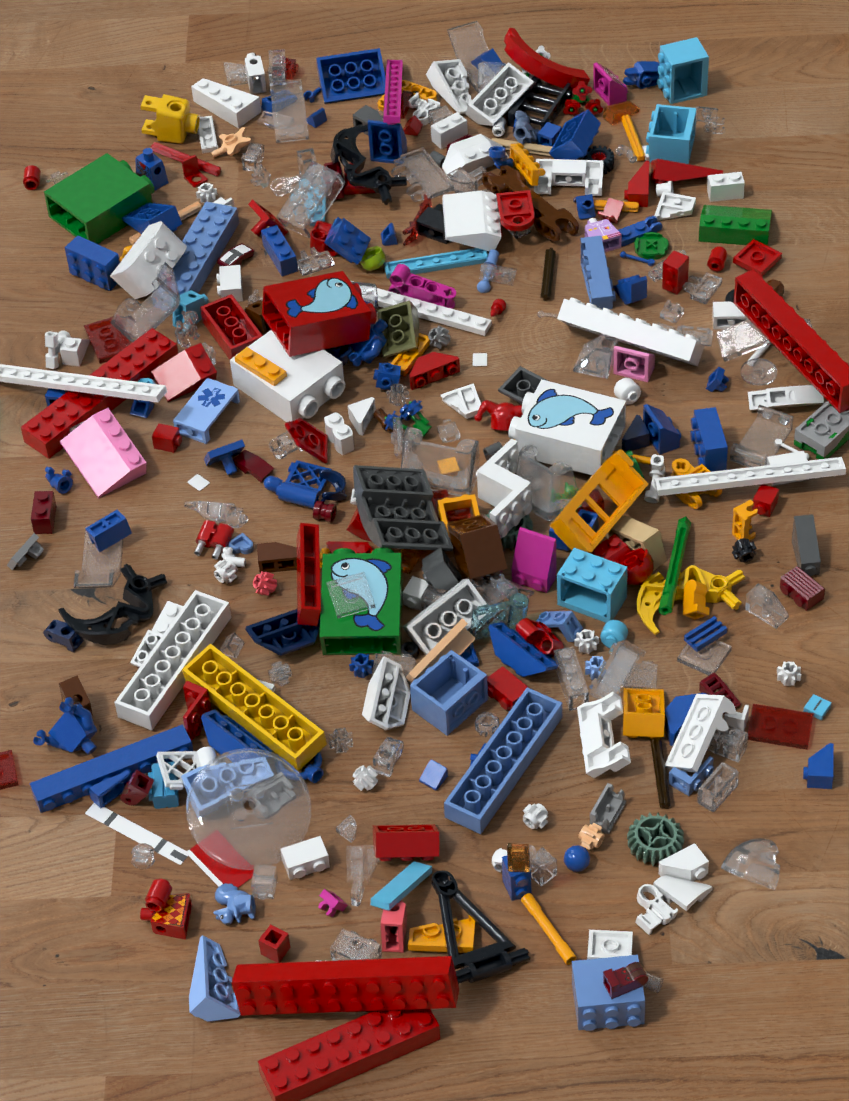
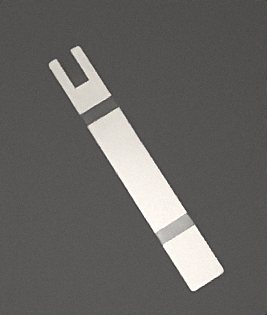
[85,803,188,865]

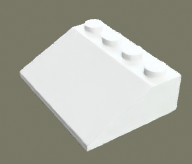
[442,190,501,251]

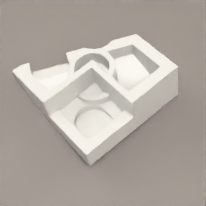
[653,875,713,911]

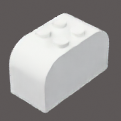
[110,221,187,299]

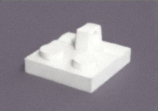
[587,930,633,960]

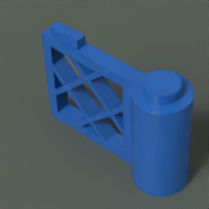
[276,460,332,509]

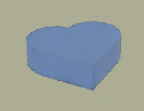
[228,533,254,554]

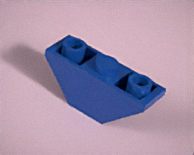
[613,274,647,304]
[664,693,706,746]

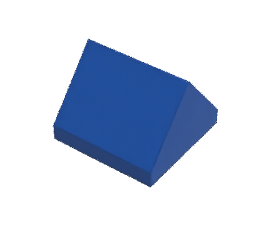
[306,108,327,128]
[381,223,398,246]

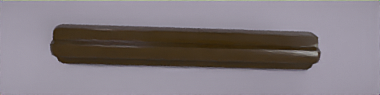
[540,248,556,301]
[650,738,671,808]

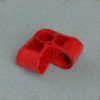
[310,220,338,256]
[515,618,564,657]

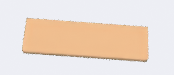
[405,618,475,683]

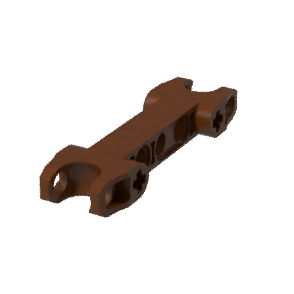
[482,165,579,242]

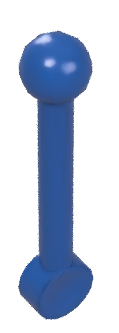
[620,251,655,266]

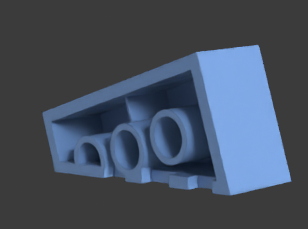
[581,236,616,310]

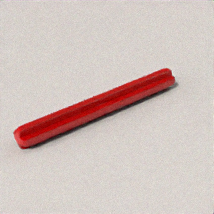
[151,142,221,176]

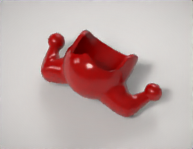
[474,400,523,431]

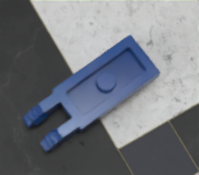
[618,216,663,247]

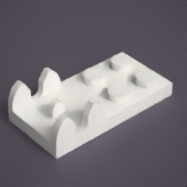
[665,694,736,772]

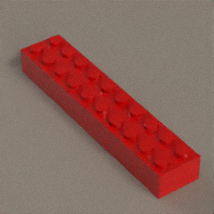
[734,269,849,413]
[21,328,178,459]
[231,956,460,1016]

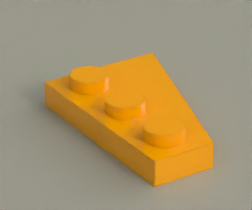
[408,915,476,953]

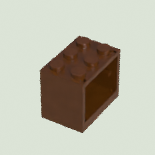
[447,514,508,580]

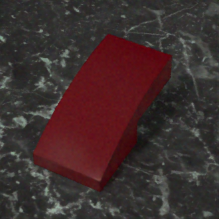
[233,450,274,483]

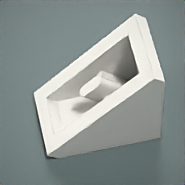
[348,397,376,436]

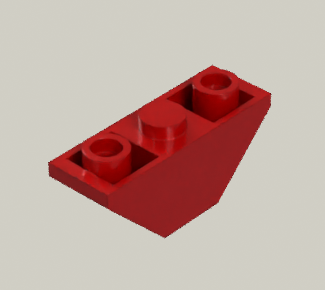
[409,352,460,390]

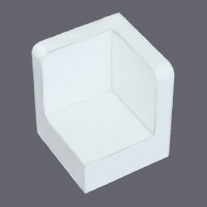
[724,705,749,735]

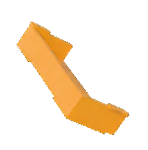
[549,449,648,553]

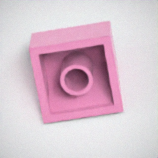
[613,346,655,382]

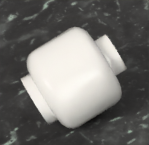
[614,378,641,405]

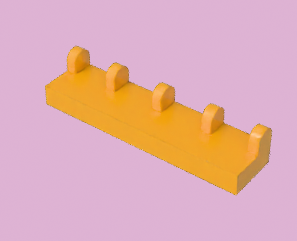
[509,143,545,186]

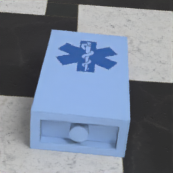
[173,378,240,444]

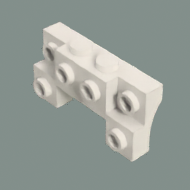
[534,159,604,196]
[577,692,631,778]

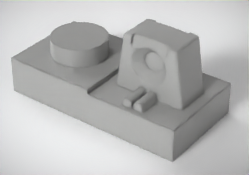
[7,533,44,570]

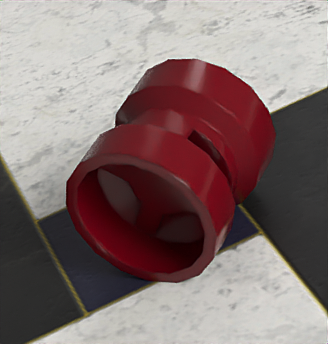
[313,501,337,523]

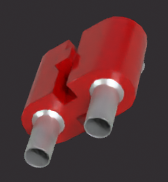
[194,520,234,560]

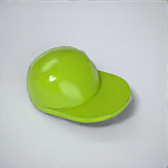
[359,246,386,271]

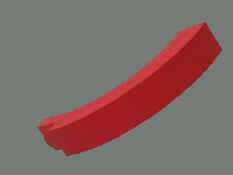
[504,28,590,90]

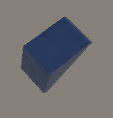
[622,415,650,452]

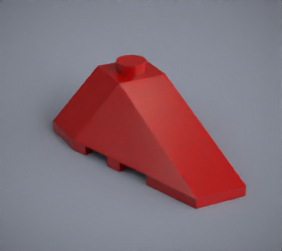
[651,159,723,184]

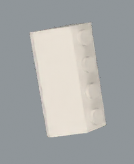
[466,62,534,126]
[402,579,492,655]

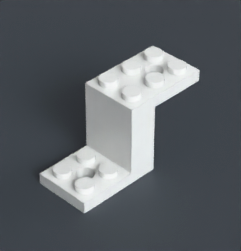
[477,439,532,538]

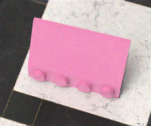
[60,408,146,498]

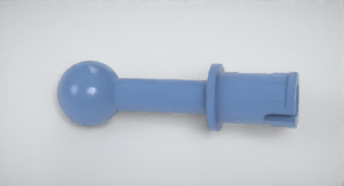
[477,249,500,293]

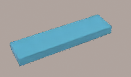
[371,861,432,911]

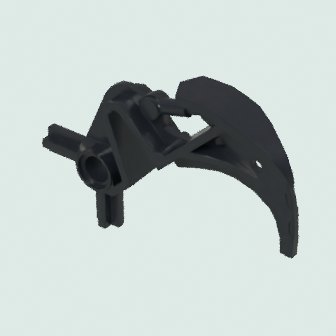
[330,125,407,205]
[58,564,167,645]

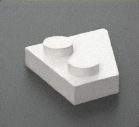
[654,192,696,221]
[441,383,481,419]

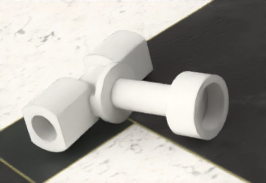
[45,330,71,369]
[644,454,666,503]

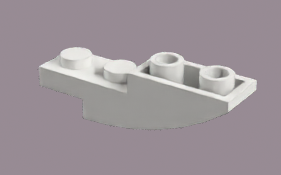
[748,385,824,411]
[130,601,183,667]

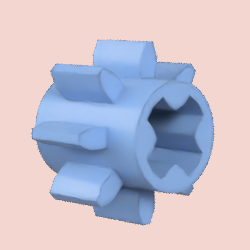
[585,656,609,680]

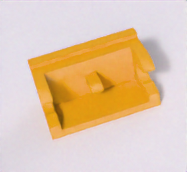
[732,500,758,541]

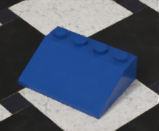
[316,48,386,104]

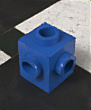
[373,363,401,391]

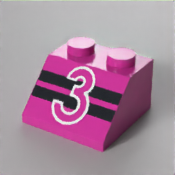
[593,62,628,107]

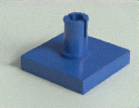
[204,439,245,475]

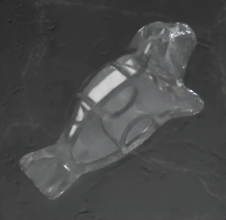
[184,501,248,528]

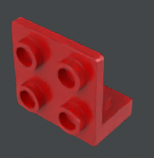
[183,681,211,742]

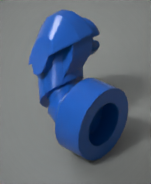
[489,146,514,169]

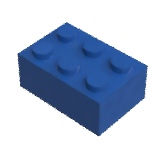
[549,110,601,160]
[65,235,120,291]
[690,407,728,472]

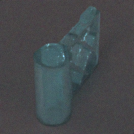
[470,593,529,640]

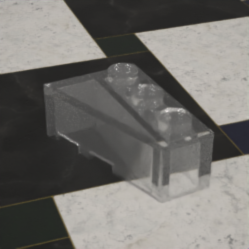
[589,640,646,700]

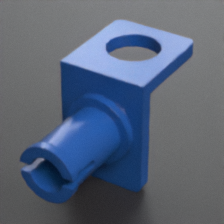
[573,194,596,219]

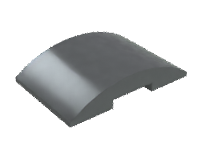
[353,465,453,551]

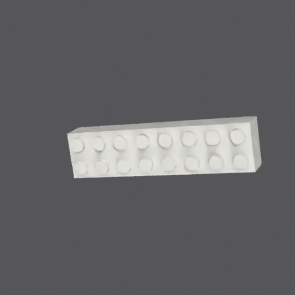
[557,298,705,367]
[114,590,231,730]

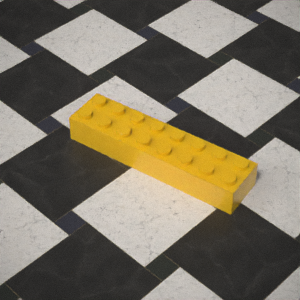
[182,643,327,771]

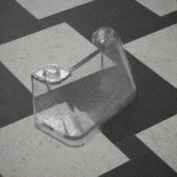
[110,262,181,342]
[401,427,480,496]
[516,445,582,521]

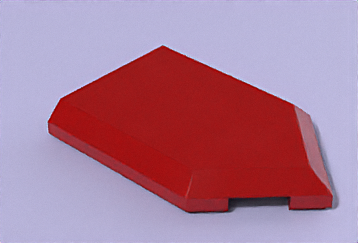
[285,418,327,463]

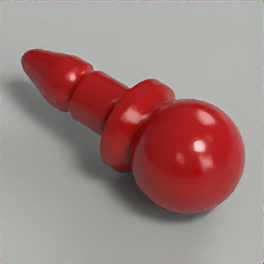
[490,299,506,317]

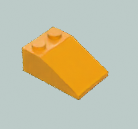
[623,688,665,739]

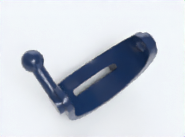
[319,469,347,502]

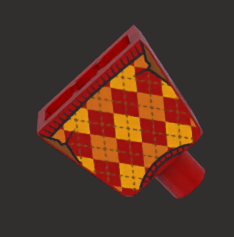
[140,893,192,940]

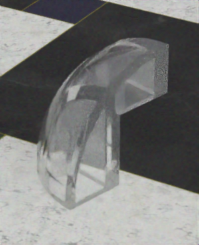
[721,838,780,890]

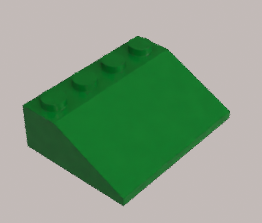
[698,205,772,246]

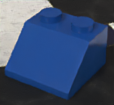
[643,404,681,455]

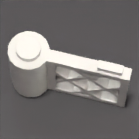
[156,747,219,790]

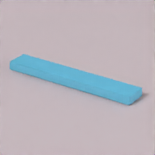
[384,248,488,279]

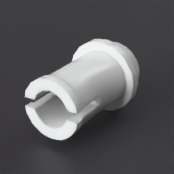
[492,117,506,137]

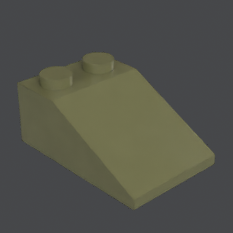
[377,300,420,358]

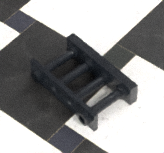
[508,76,572,129]

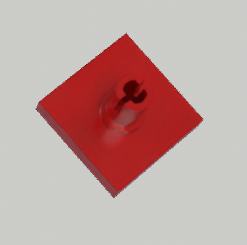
[248,199,288,237]

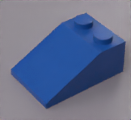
[368,120,407,165]
[122,203,182,234]

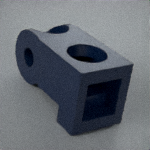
[43,620,84,652]

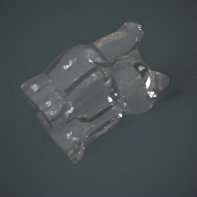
[175,311,200,348]

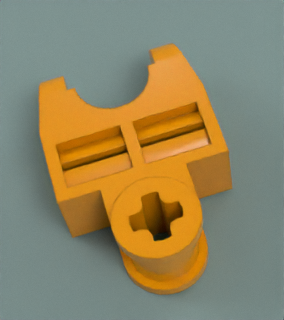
[671,458,722,509]

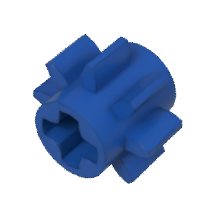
[349,653,374,678]

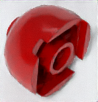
[617,548,654,585]

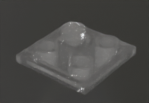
[573,335,618,379]

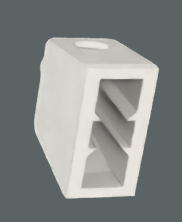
[245,53,266,94]

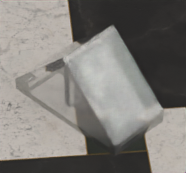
[478,61,506,89]

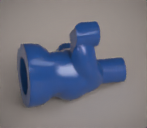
[45,466,73,494]

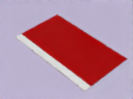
[185,830,258,888]

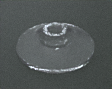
[740,358,777,386]

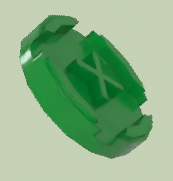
[634,232,669,260]

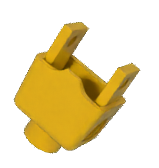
[141,94,200,144]

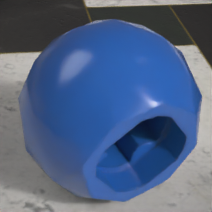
[563,845,590,872]

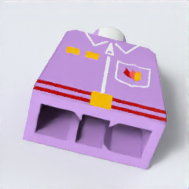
[585,218,622,252]

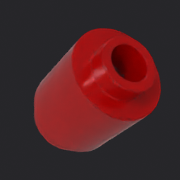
[23,165,41,190]
[707,246,728,272]
[145,879,172,912]

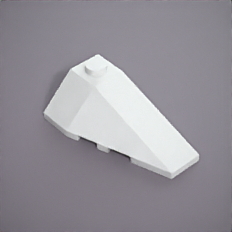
[426,59,472,114]

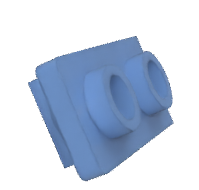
[537,611,583,642]
[669,756,714,796]

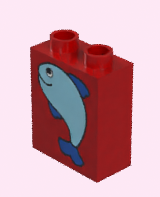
[262,271,377,357]

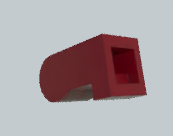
[120,770,154,806]
[603,962,648,999]

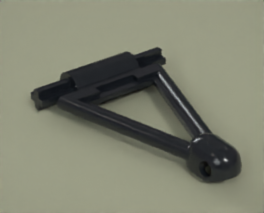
[431,871,530,984]

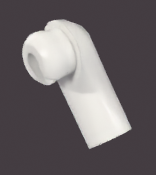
[221,547,246,567]

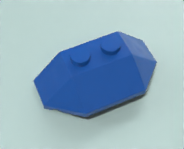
[488,622,558,677]
[201,709,275,764]

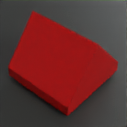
[403,115,423,136]

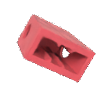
[381,900,407,953]

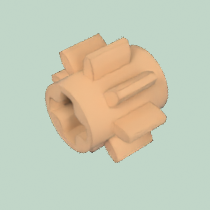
[578,823,605,850]

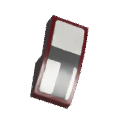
[217,243,255,266]

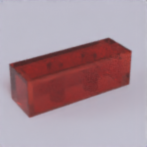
[400,90,413,119]

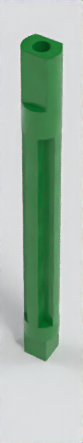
[659,516,691,615]

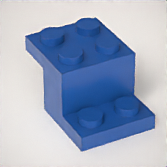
[324,217,371,264]

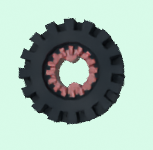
[584,145,614,174]

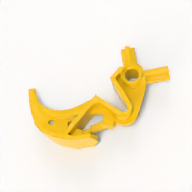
[637,565,745,635]

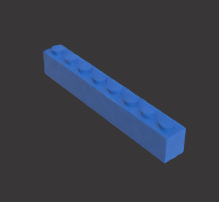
[30,724,193,813]

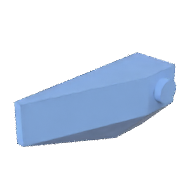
[189,935,241,1022]

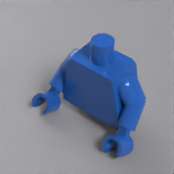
[349,319,388,366]
[33,697,97,755]

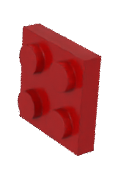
[733,239,782,276]

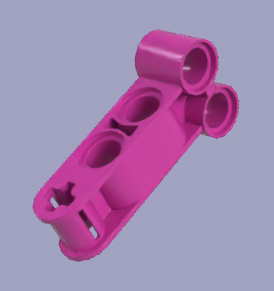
[388,264,456,309]

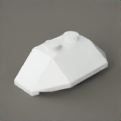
[442,134,509,181]
[362,656,411,730]

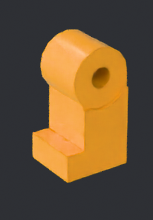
[683,579,709,620]

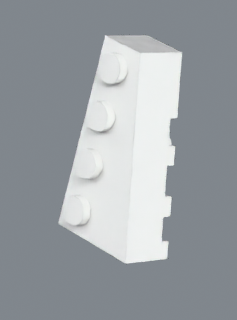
[191,78,261,128]

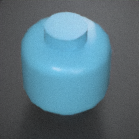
[600,620,628,649]

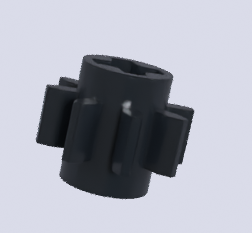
[732,538,757,562]

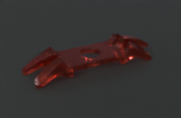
[403,194,432,246]

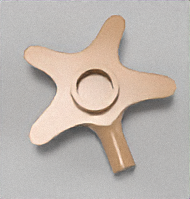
[211,127,251,158]

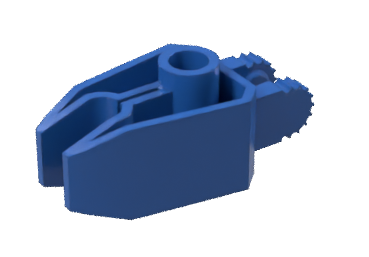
[623,61,660,89]

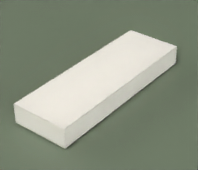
[198,116,218,154]

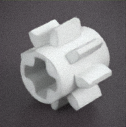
[196,183,218,204]
[214,559,238,583]
[574,629,599,654]
[777,662,801,686]
[353,765,378,791]
[523,804,548,829]

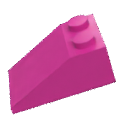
[511,527,557,593]

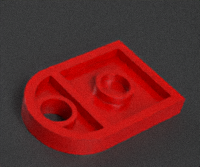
[496,190,535,231]

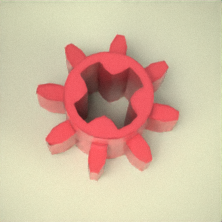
[253,571,277,596]

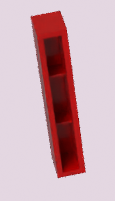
[296,523,321,626]

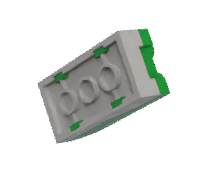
[794,401,849,459]

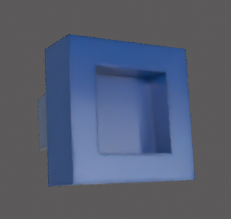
[706,367,729,392]

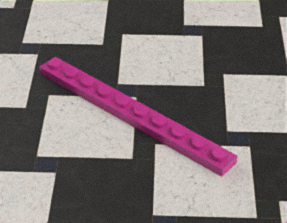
[383,59,403,125]

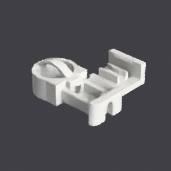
[409,93,441,126]
[635,884,678,935]

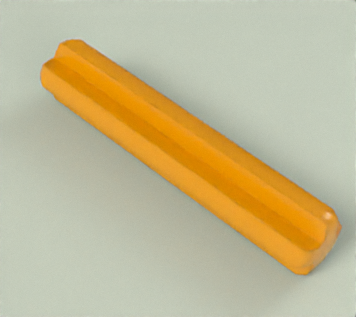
[593,200,639,212]

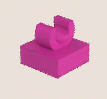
[318,889,348,917]

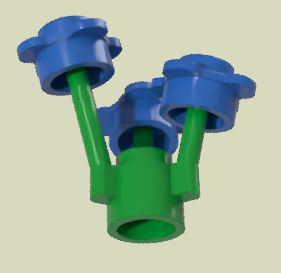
[384,400,432,438]

